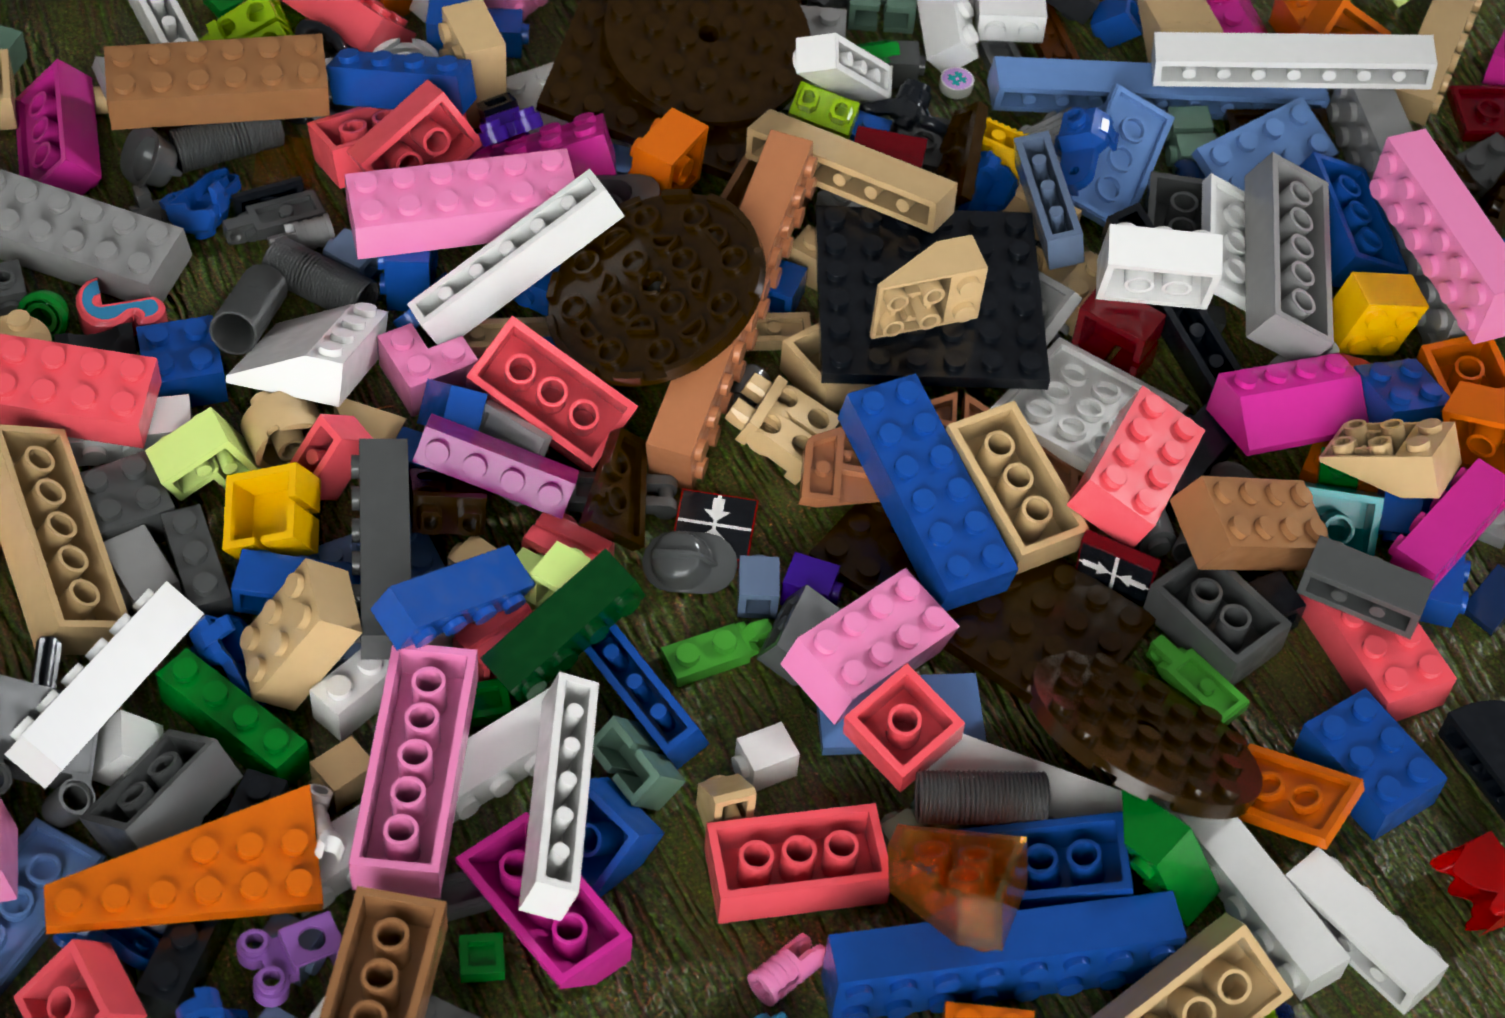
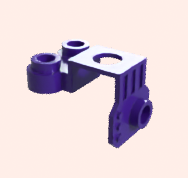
[478,106,544,147]

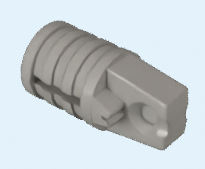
[267,213,335,250]

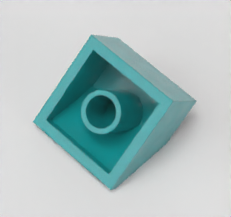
[1304,481,1385,556]

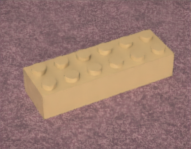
[0,424,128,655]

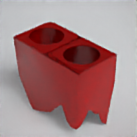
[1429,831,1505,936]

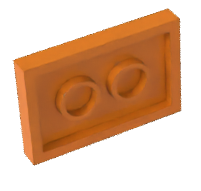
[1238,743,1365,850]

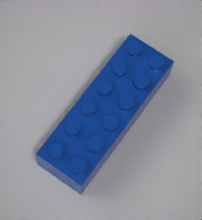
[838,373,1019,611]

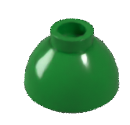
[18,290,70,341]

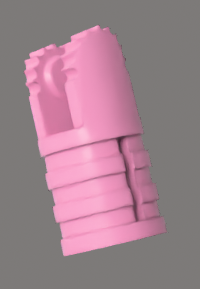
[747,933,826,1007]

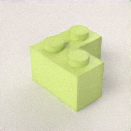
[145,406,262,501]
[516,541,591,611]

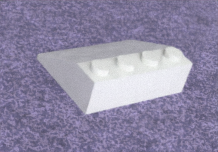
[226,302,388,407]

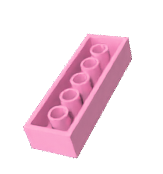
[1369,129,1505,344]
[345,148,575,260]
[349,644,479,899]

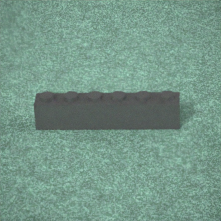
[351,439,411,660]

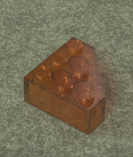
[888,824,1027,952]

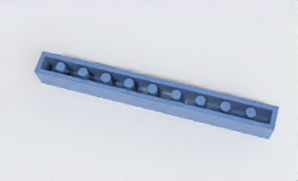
[987,56,1330,120]

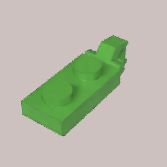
[660,618,772,687]
[1146,634,1250,726]

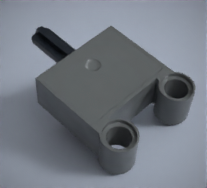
[0,636,99,829]

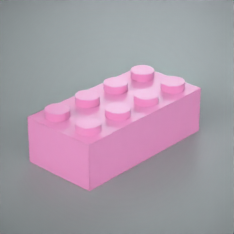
[780,568,960,725]

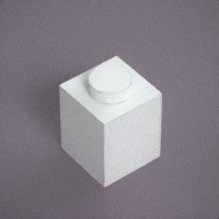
[731,721,800,791]

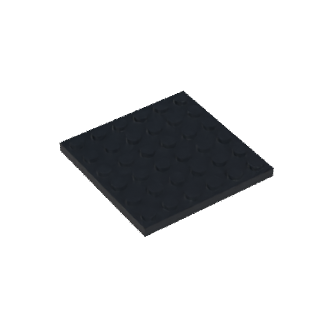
[814,205,1050,390]

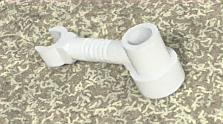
[310,784,347,862]

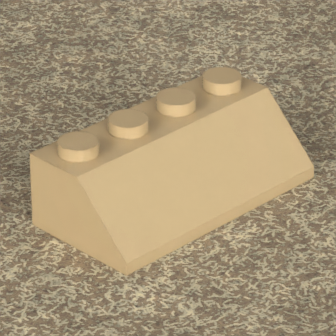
[1091,913,1294,1018]

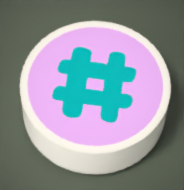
[939,67,974,99]

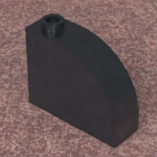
[1438,700,1505,822]

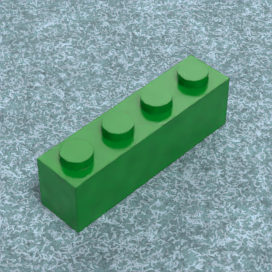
[156,648,310,787]

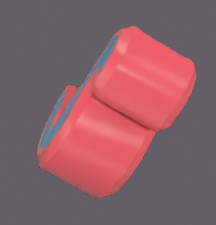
[76,278,168,336]

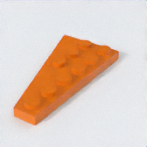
[44,784,324,935]

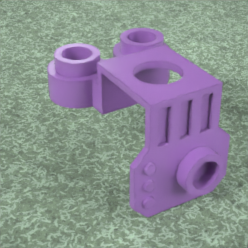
[236,911,342,1008]

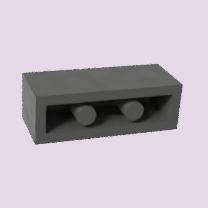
[160,504,234,619]
[1296,535,1435,639]

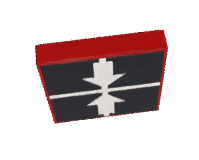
[674,488,759,569]

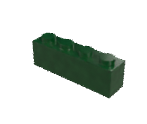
[480,548,646,705]

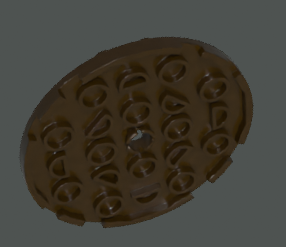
[602,0,811,130]
[546,189,766,387]
[1026,650,1263,820]

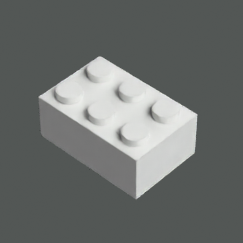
[1096,222,1223,310]

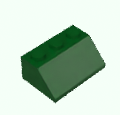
[1122,790,1221,928]

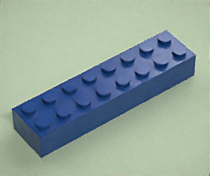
[821,891,1187,1018]

